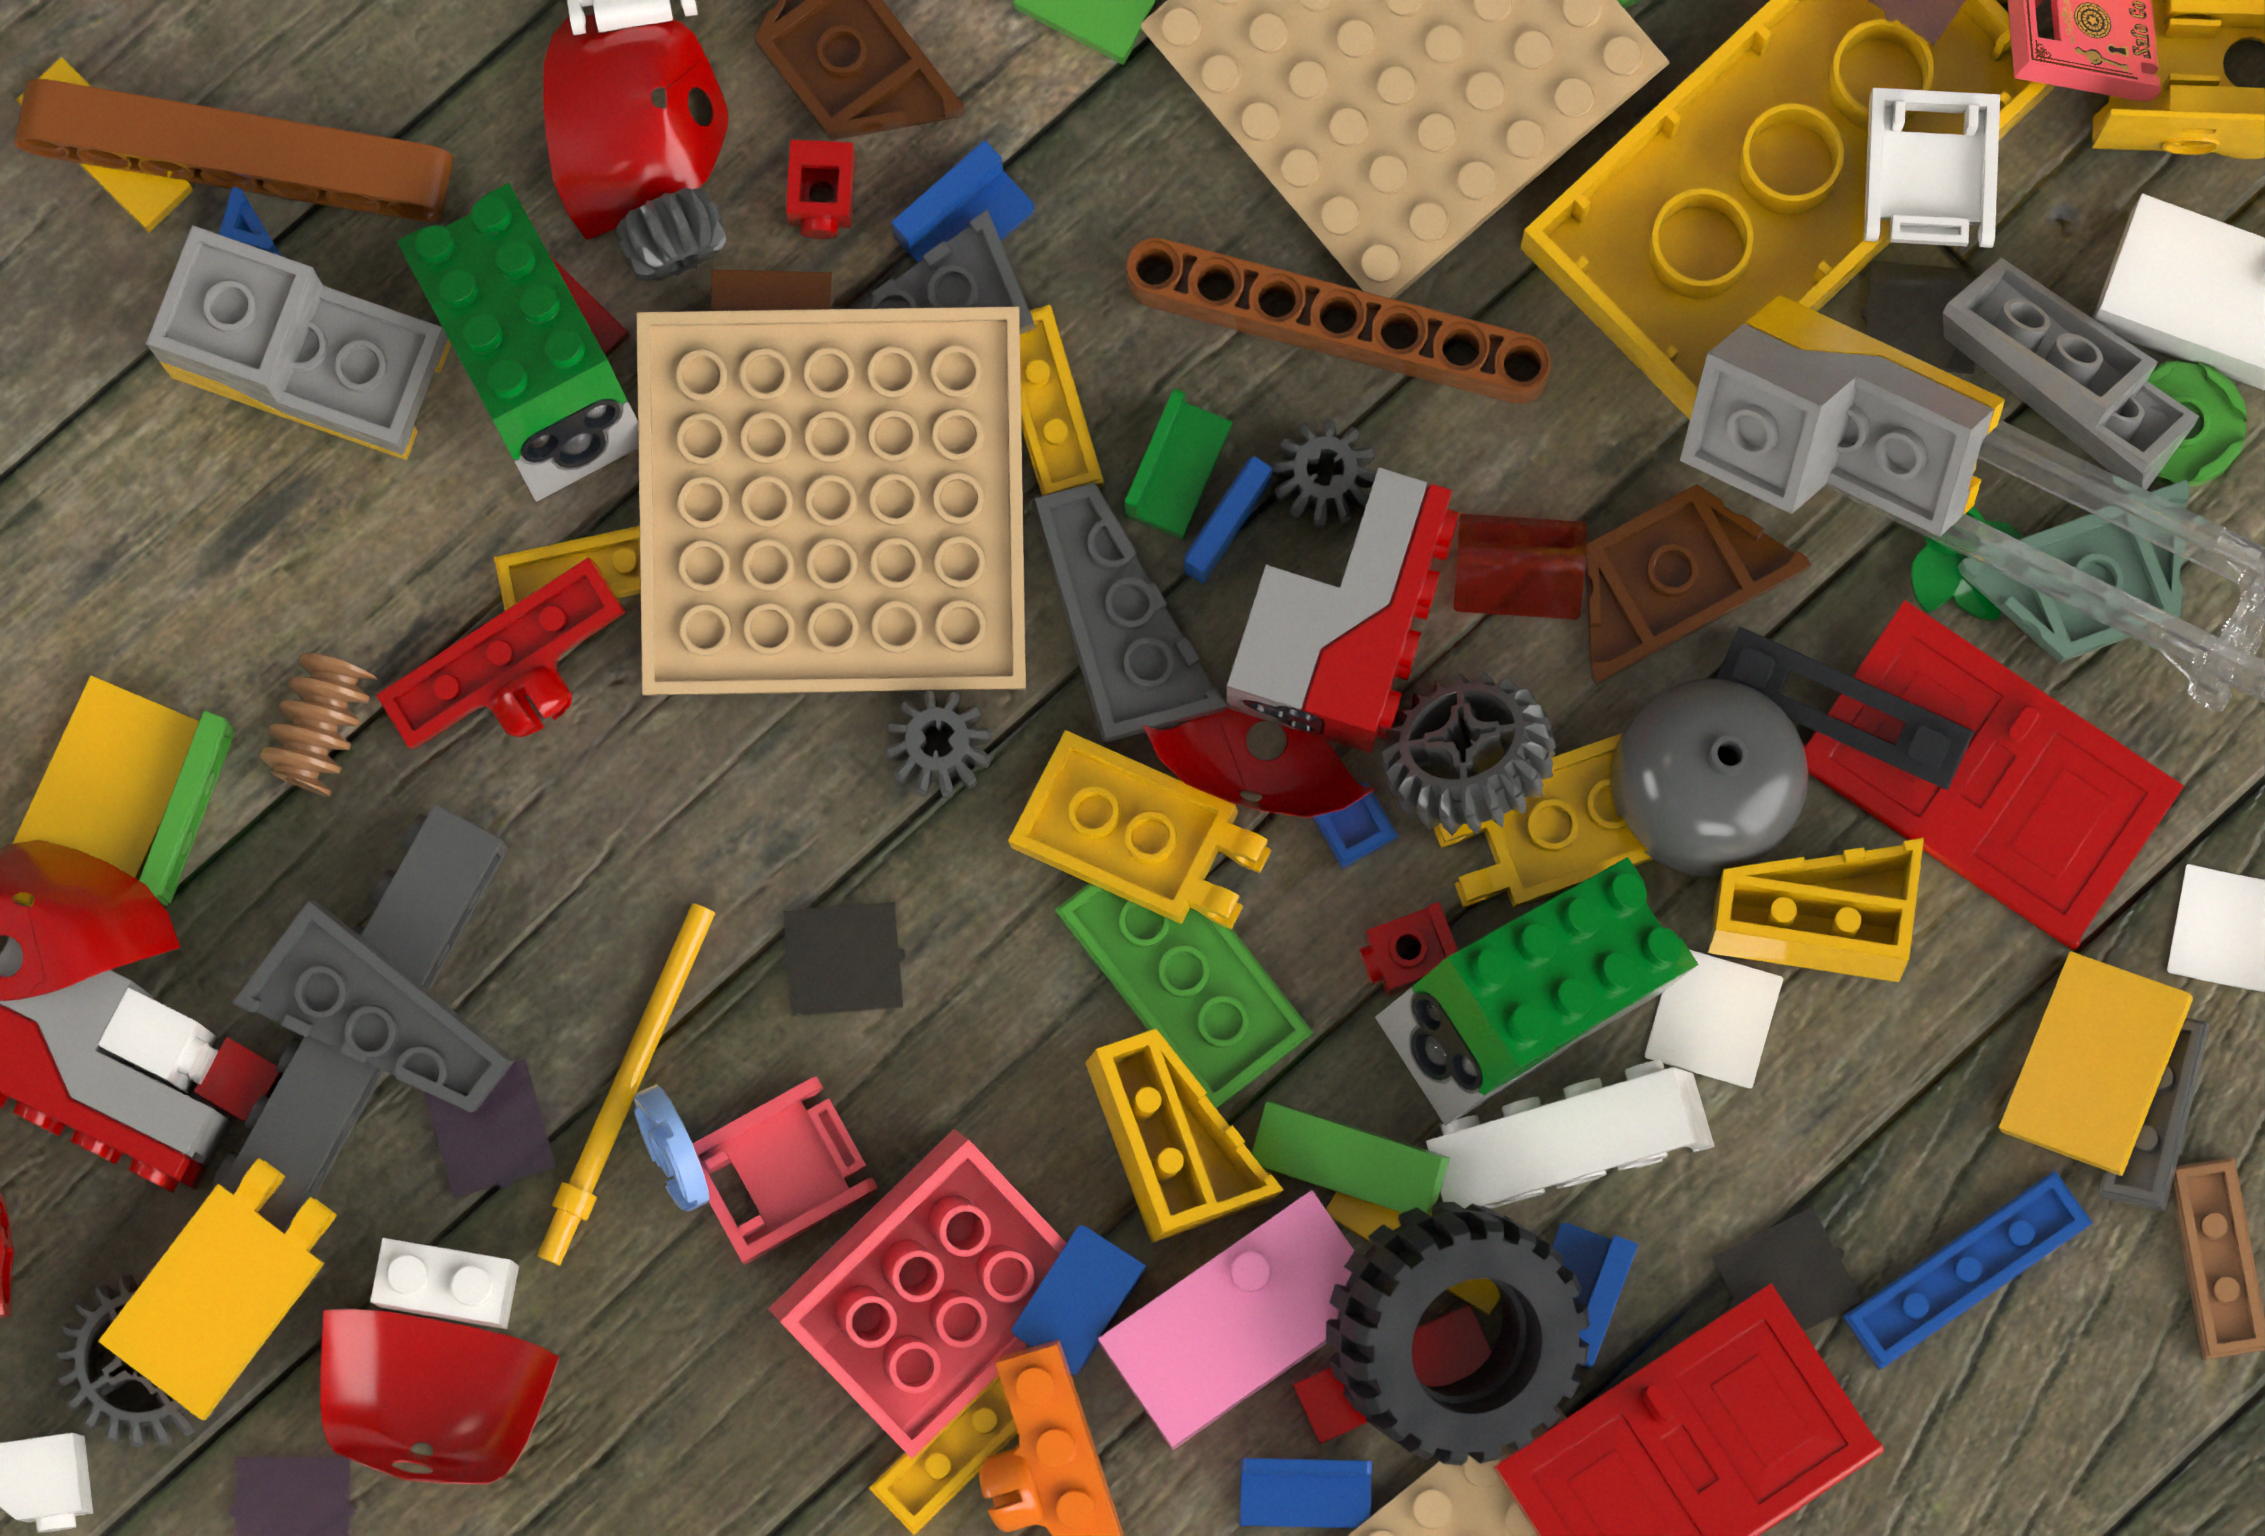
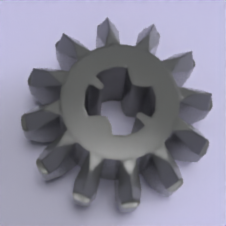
[616,188,727,281]
[1271,419,1377,529]
[884,690,992,799]

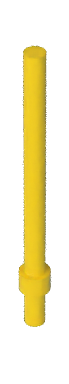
[537,903,716,1266]

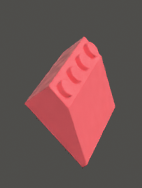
[768,1129,1067,1459]

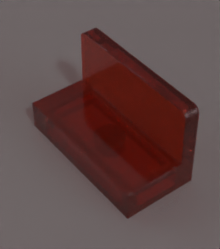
[1454,513,1586,620]

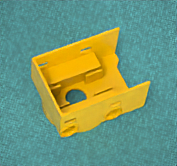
[2092,0,2265,159]

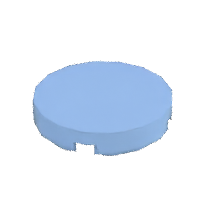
[634,1084,710,1212]

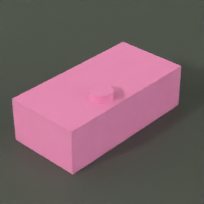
[1098,1190,1354,1451]

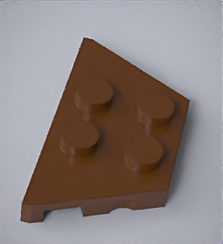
[754,0,965,141]
[1585,484,1811,686]

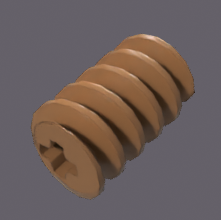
[259,653,378,797]

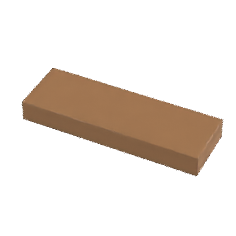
[2171,1157,2265,1360]

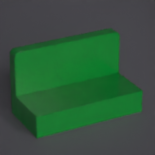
[1125,388,1233,541]

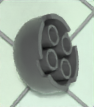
[1610,679,1808,876]

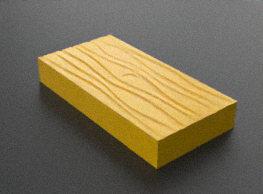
[1520,0,2055,420]

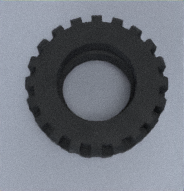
[1326,1202,1590,1466]

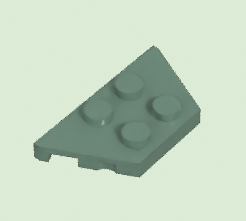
[1957,480,2190,663]

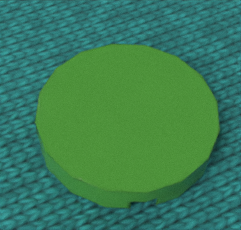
[2147,361,2247,486]

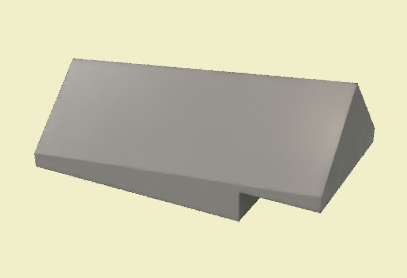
[1943,258,2199,496]

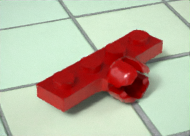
[376,557,626,750]

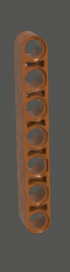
[13,79,454,222]
[1126,238,1551,404]

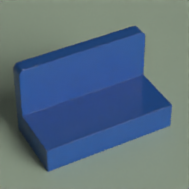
[891,140,1035,263]
[1552,1222,1639,1370]
[1012,1225,1147,1377]
[1240,1458,1372,1529]

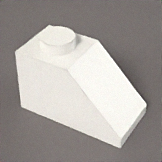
[0,1433,93,1533]

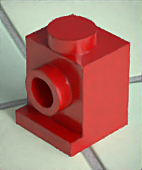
[786,139,857,239]
[1358,902,1458,996]

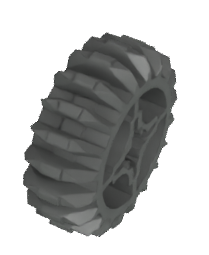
[1382,671,1556,836]
[56,1271,226,1448]

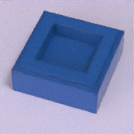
[1312,781,1398,870]

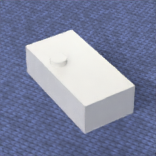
[2092,194,2265,391]

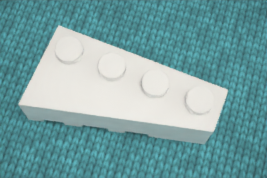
[1426,1060,1715,1209]

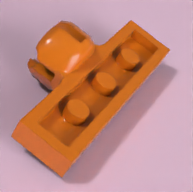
[979,1339,1124,1536]

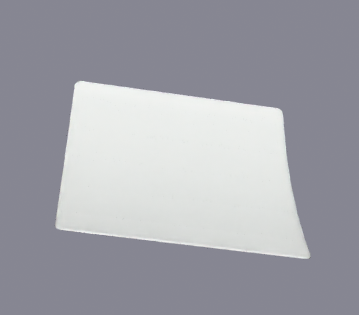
[2167,864,2265,992]
[1644,949,1783,1089]

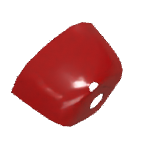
[543,15,729,240]
[1143,708,1375,818]
[0,840,181,1001]
[320,1309,560,1484]

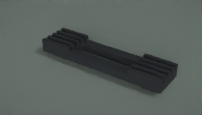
[1716,626,1975,790]

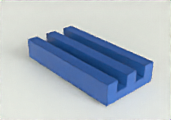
[1184,456,1273,585]

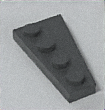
[855,209,1036,335]
[1032,482,1227,744]
[232,900,515,1112]

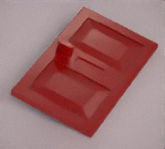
[1804,600,2184,951]
[1493,1283,1884,1536]

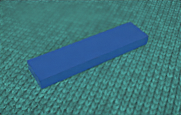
[1842,1170,2093,1370]

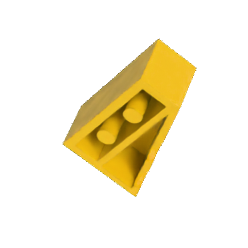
[1708,838,1924,982]
[1085,1029,1284,1243]

